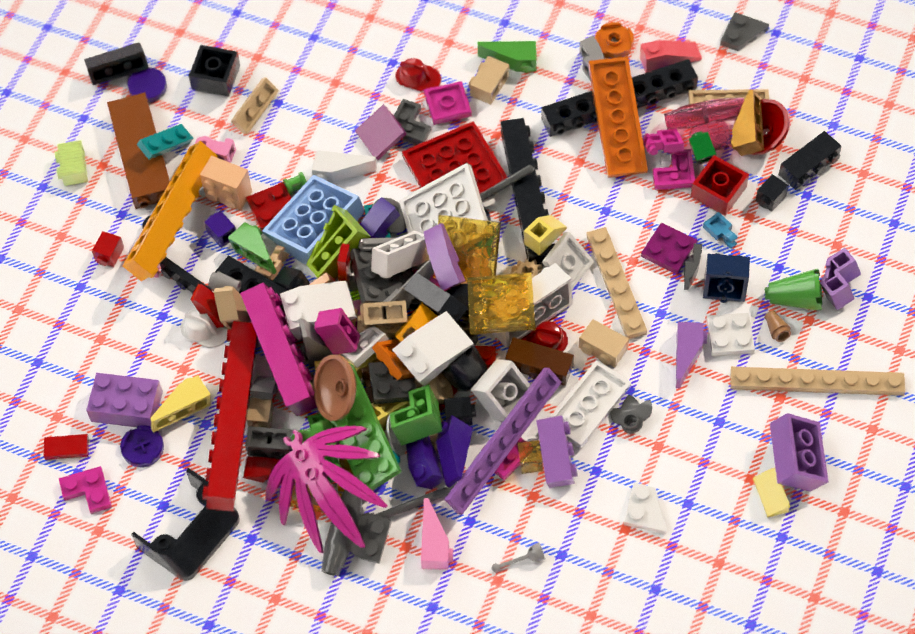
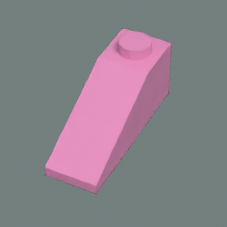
[421,498,454,570]

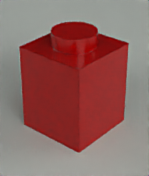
[92,231,124,267]

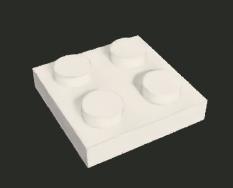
[542,232,594,290]
[706,312,755,357]

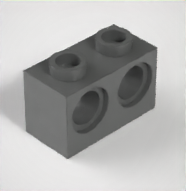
[245,426,293,460]

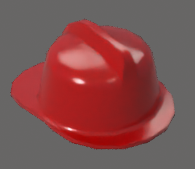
[395,58,442,92]
[521,321,568,351]

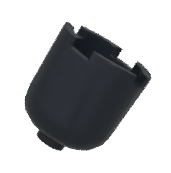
[441,345,488,392]

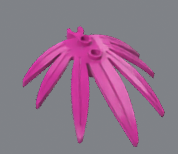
[265,426,388,554]

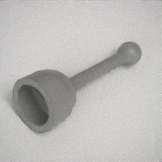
[491,542,545,572]

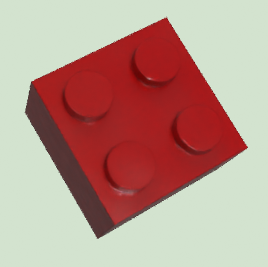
[690,155,749,216]

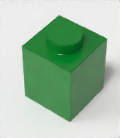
[689,131,716,166]

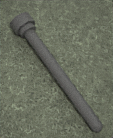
[480,165,534,202]
[360,483,456,519]

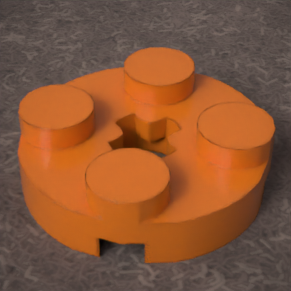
[595,22,634,58]

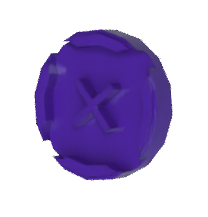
[127,67,167,103]
[120,425,164,468]

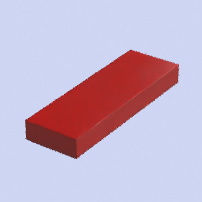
[337,243,351,288]

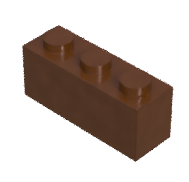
[505,337,574,386]

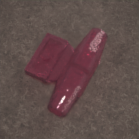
[664,97,744,154]

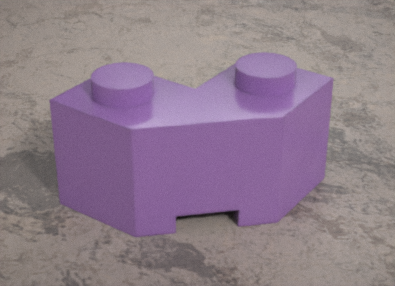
[820,247,862,310]

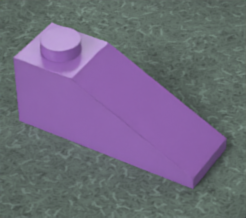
[676,322,707,389]

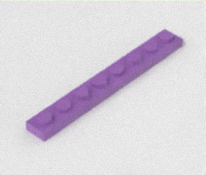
[444,368,562,515]

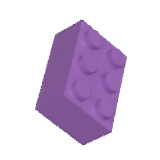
[86,372,163,428]
[769,413,829,492]

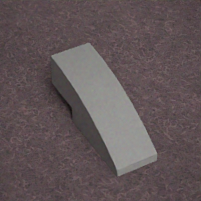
[579,35,604,82]

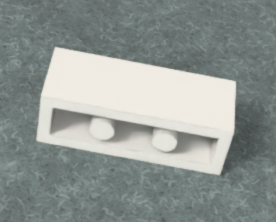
[371,231,429,278]

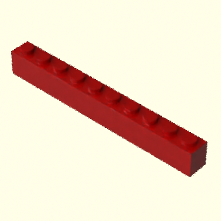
[203,321,258,511]

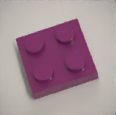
[641,222,698,275]

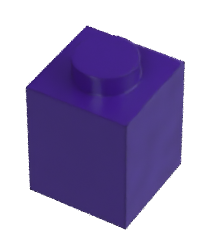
[204,210,236,248]

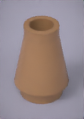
[764,310,791,342]

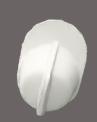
[180,309,228,348]

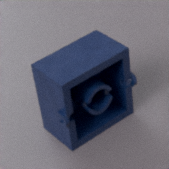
[703,253,750,303]

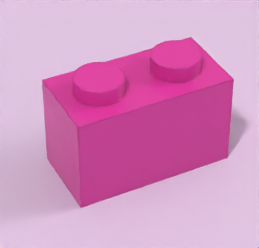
[314,308,360,355]

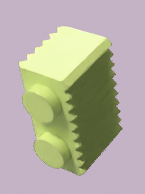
[54,140,88,186]

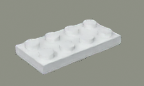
[549,360,632,448]

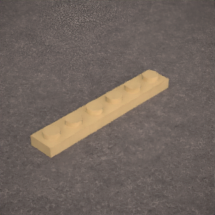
[586,227,647,339]

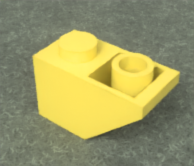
[524,215,567,256]

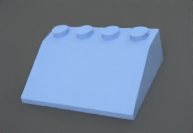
[262,175,365,265]

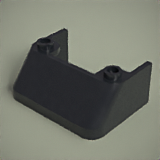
[131,468,240,581]

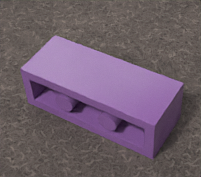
[536,415,578,488]

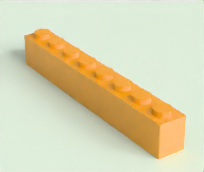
[122,141,218,281]

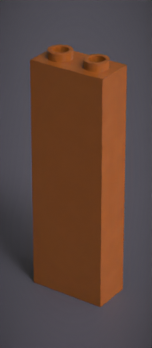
[107,92,170,209]

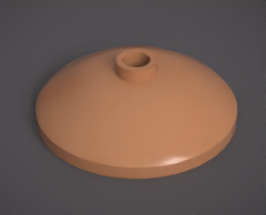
[313,355,356,421]

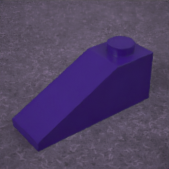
[436,415,473,488]
[406,436,444,490]

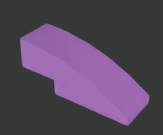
[424,223,465,290]

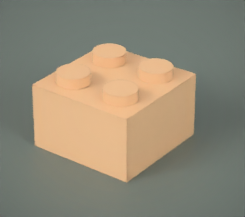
[200,156,252,210]

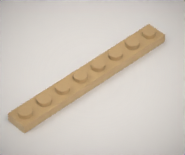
[730,366,906,396]

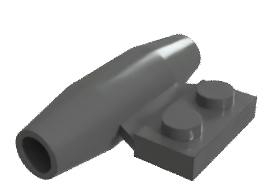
[321,490,392,576]

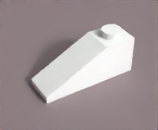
[312,150,377,183]

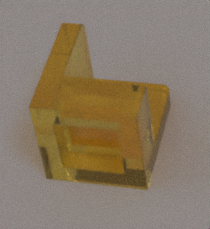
[517,440,543,474]

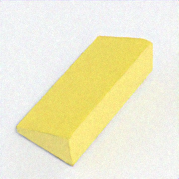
[753,468,790,518]

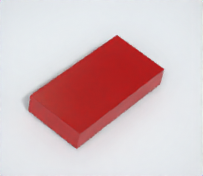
[44,434,89,460]

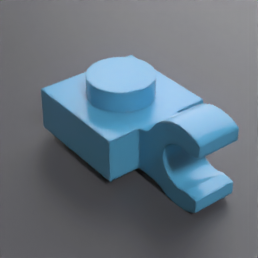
[703,212,738,249]

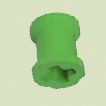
[283,171,307,196]

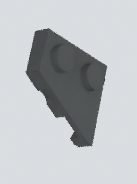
[720,12,770,51]

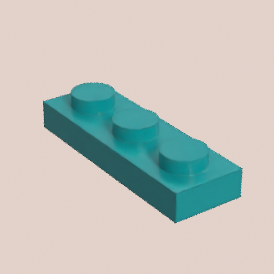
[137,123,194,160]

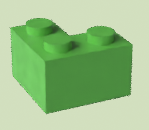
[390,384,442,446]

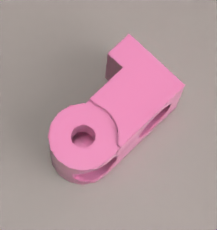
[195,136,236,163]

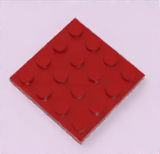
[401,121,508,193]

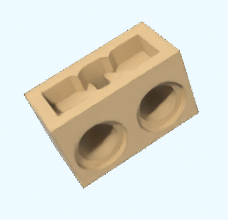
[360,300,407,326]

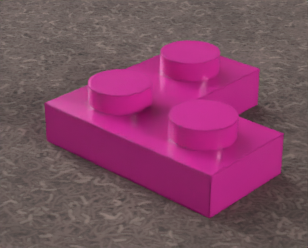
[652,149,695,190]
[58,466,112,514]

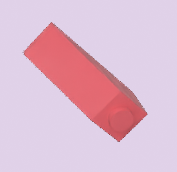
[640,39,702,73]

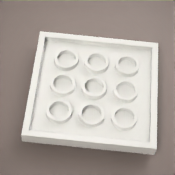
[399,163,492,269]

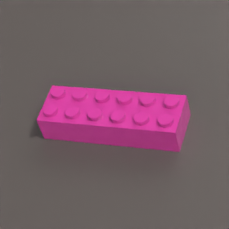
[240,283,317,417]

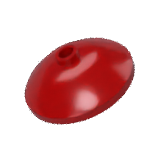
[733,99,790,155]

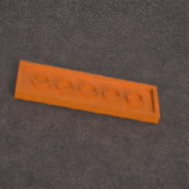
[588,56,648,178]

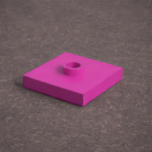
[423,81,472,125]

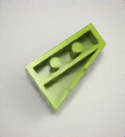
[306,205,371,279]

